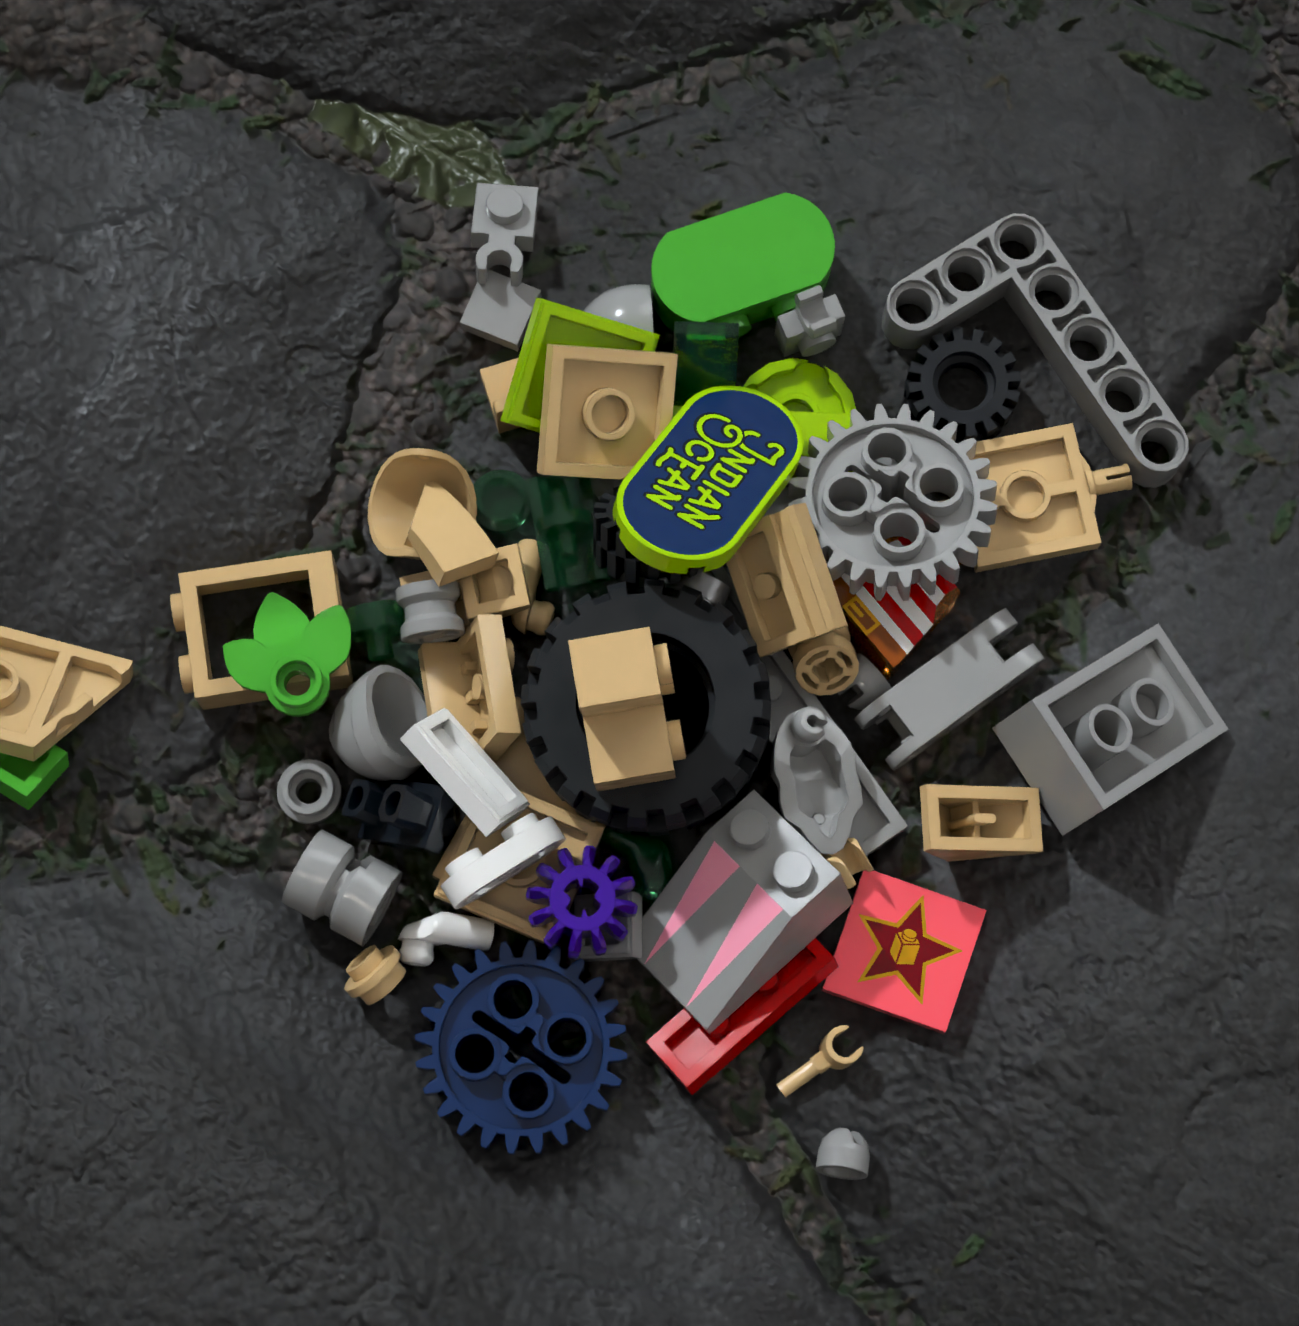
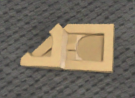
[404,481,499,587]

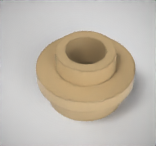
[344,945,406,1005]

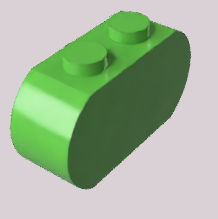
[651,193,835,342]

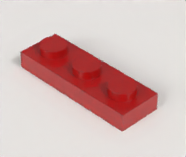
[646,938,838,1095]

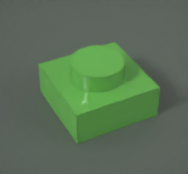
[0,745,69,810]

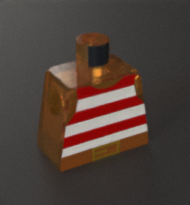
[833,536,961,680]

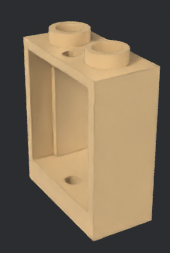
[170,550,353,710]

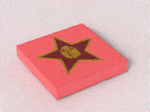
[821,870,987,1034]

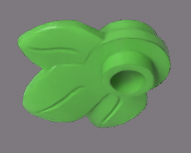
[223,592,352,717]

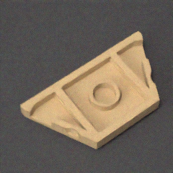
[0,626,133,762]

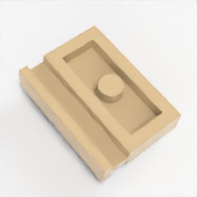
[726,503,848,657]

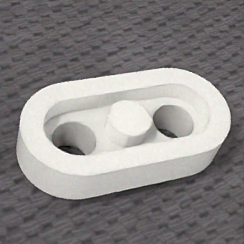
[441,813,566,909]

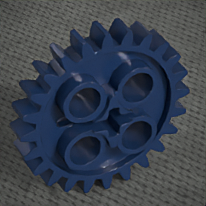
[415,940,627,1155]

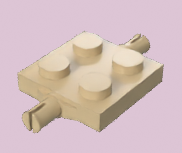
[925,423,1132,573]

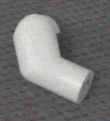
[398,912,494,967]

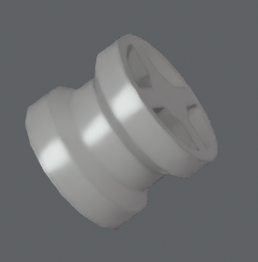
[395,579,465,644]

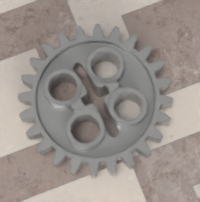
[789,404,998,601]

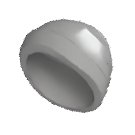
[329,665,428,781]

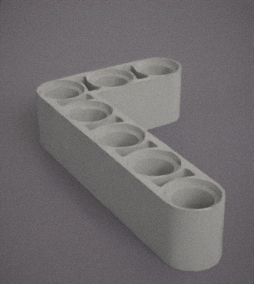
[882,213,1189,488]

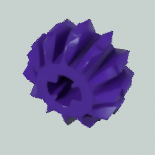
[526,845,638,959]

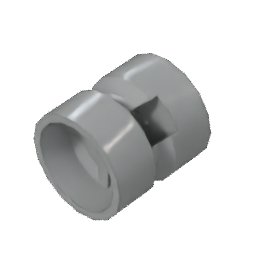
[281,830,403,947]

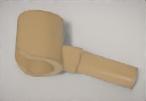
[820,838,874,889]
[776,1025,864,1098]

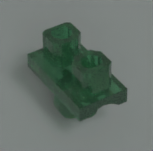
[526,476,610,593]

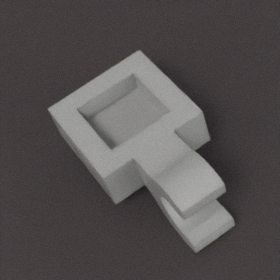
[774,285,845,357]

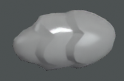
[770,706,863,855]

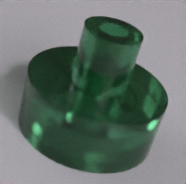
[345,600,405,661]

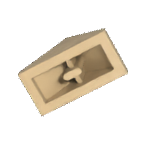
[920,784,1043,862]

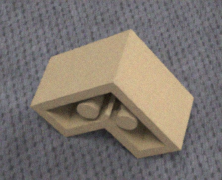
[568,627,686,792]

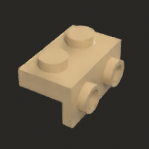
[418,614,524,763]

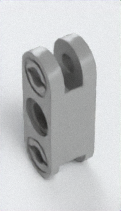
[854,608,1045,771]

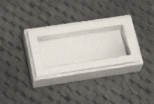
[400,708,530,837]

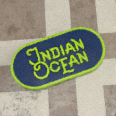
[613,385,804,574]

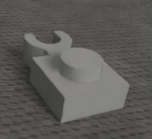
[471,183,538,286]

